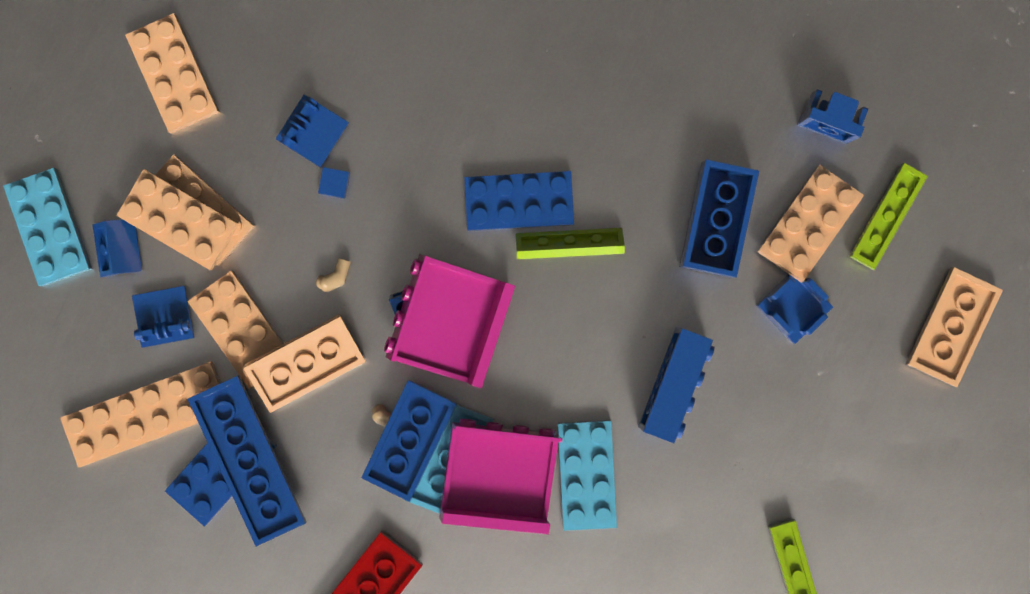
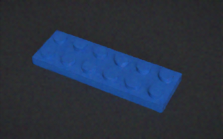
[188,376,307,546]

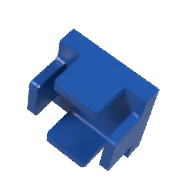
[797,89,868,144]
[756,274,833,344]

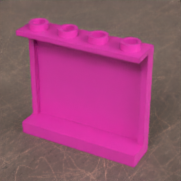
[384,254,515,389]
[439,419,563,535]

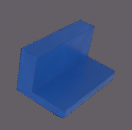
[92,220,142,277]

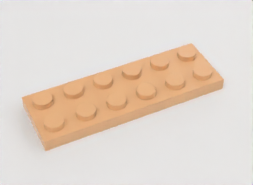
[60,361,221,468]

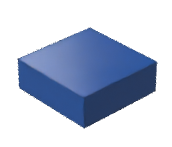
[318,167,350,199]

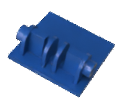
[276,94,349,168]
[132,286,194,348]

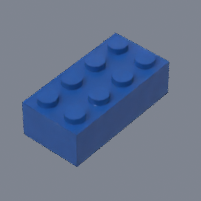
[679,159,759,278]
[638,327,715,443]

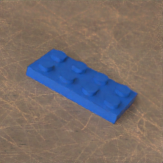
[464,171,574,231]
[361,380,458,502]
[165,438,277,527]

